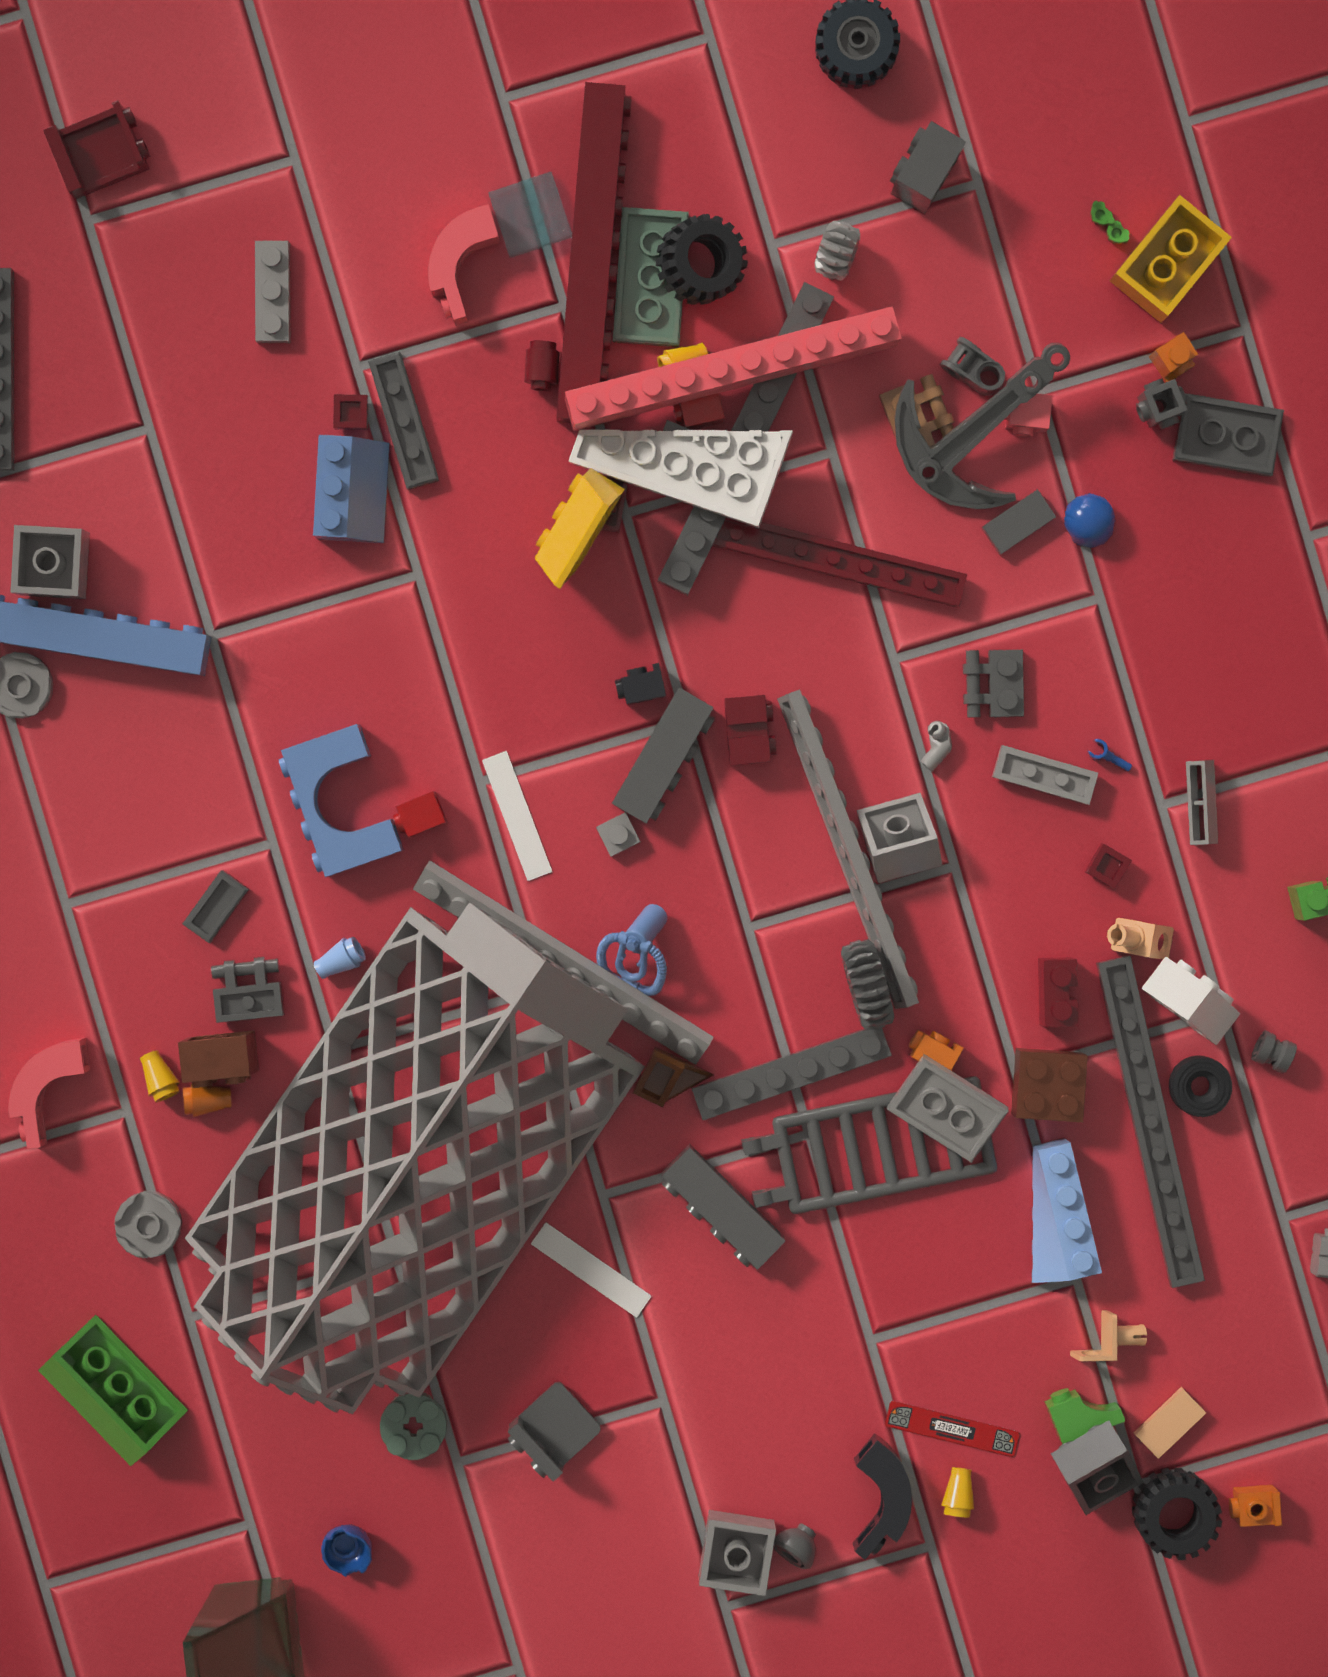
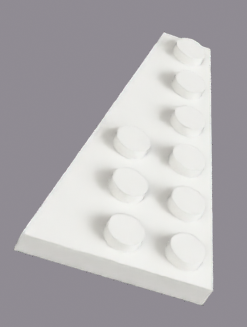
[568,430,793,528]

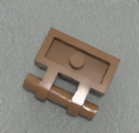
[879,374,955,446]

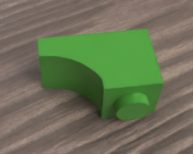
[1044,1388,1125,1444]

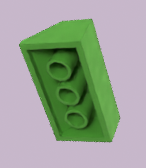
[38,1315,188,1466]

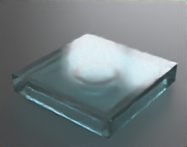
[488,172,572,258]

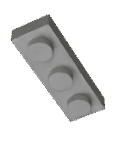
[255,241,291,343]
[992,745,1098,805]

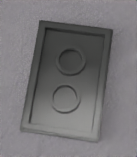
[1172,393,1284,477]

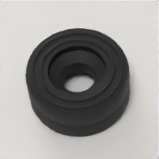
[1169,1055,1232,1117]

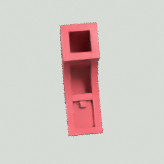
[428,204,500,326]
[8,1038,91,1149]

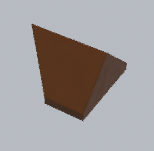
[633,1046,714,1107]

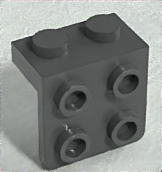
[508,1382,601,1481]

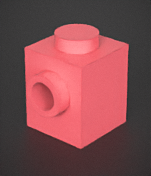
[1004,394,1053,437]

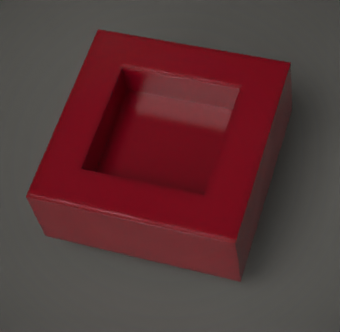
[333,394,368,430]
[1085,843,1132,889]

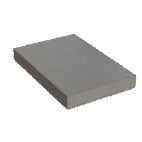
[887,1054,1009,1163]

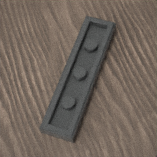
[368,351,440,490]

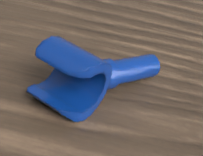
[1088,739,1132,771]

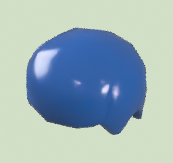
[1064,493,1115,548]
[321,1524,372,1577]

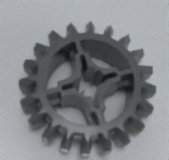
[841,939,894,1030]

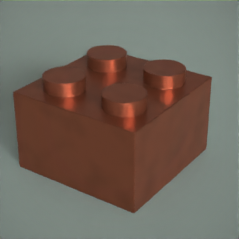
[178,1030,259,1088]
[1011,1048,1088,1123]

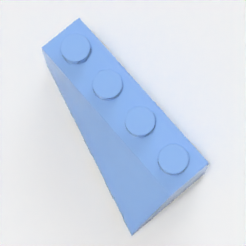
[1032,1138,1102,1283]

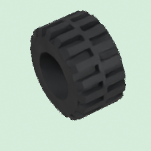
[655,214,748,305]
[1132,1467,1222,1560]

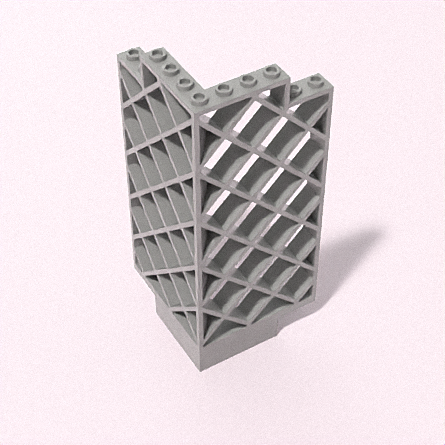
[185,902,645,1414]

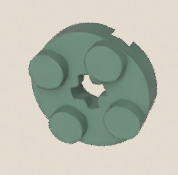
[380,1392,447,1460]

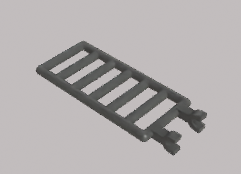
[741,1076,997,1214]

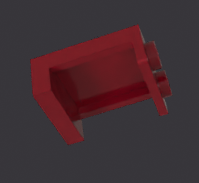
[43,100,150,200]

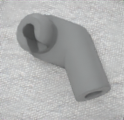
[920,721,952,772]

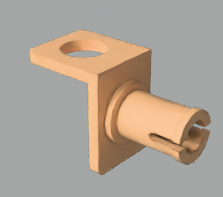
[1107,918,1174,959]
[1070,1310,1147,1361]

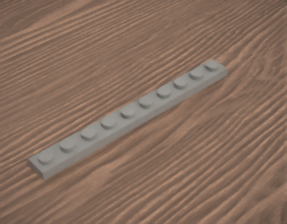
[777,689,919,1009]
[413,861,714,1065]

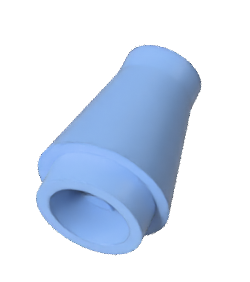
[314,937,366,979]

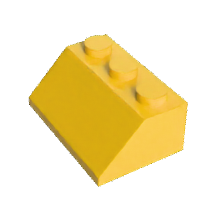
[535,468,625,589]

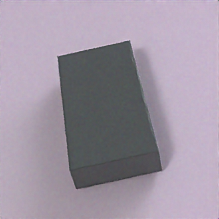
[981,489,1056,555]
[182,870,250,943]

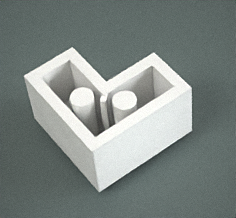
[1142,957,1241,1045]

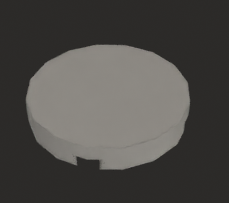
[0,652,53,719]
[114,1191,182,1258]

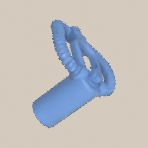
[596,904,668,996]

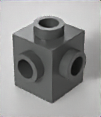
[1136,378,1187,430]

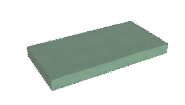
[613,207,689,347]

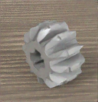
[814,221,860,281]

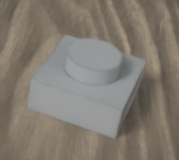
[596,812,640,856]

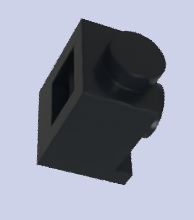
[615,663,666,705]

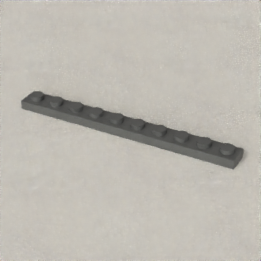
[657,282,834,596]
[1096,955,1205,1288]

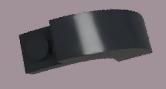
[852,1433,912,1560]

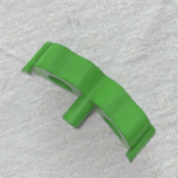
[1090,200,1130,244]

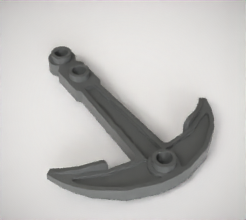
[894,342,1070,509]

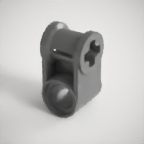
[940,336,1005,396]

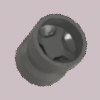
[1251,1030,1297,1074]

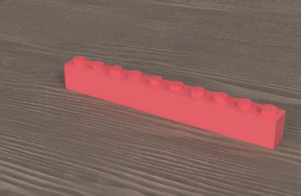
[565,306,902,431]

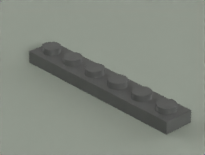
[0,268,14,471]
[692,1028,892,1120]

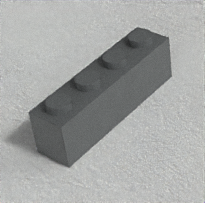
[612,687,716,824]
[662,1144,786,1270]

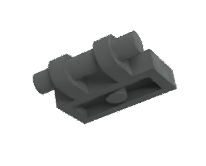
[963,649,1024,718]
[211,957,285,1023]

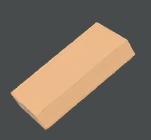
[1133,1387,1206,1459]

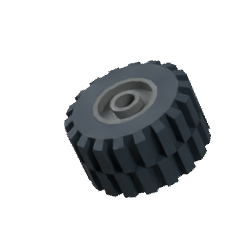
[815,0,900,89]

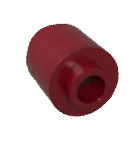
[524,340,560,391]

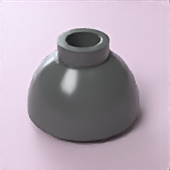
[773,1523,816,1569]

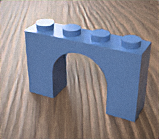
[279,724,404,877]

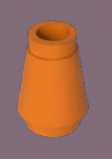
[183,1084,232,1117]

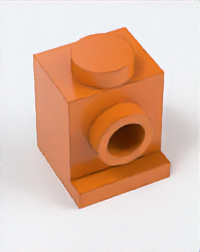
[1149,332,1198,383]
[908,1030,963,1070]
[1229,1485,1282,1527]

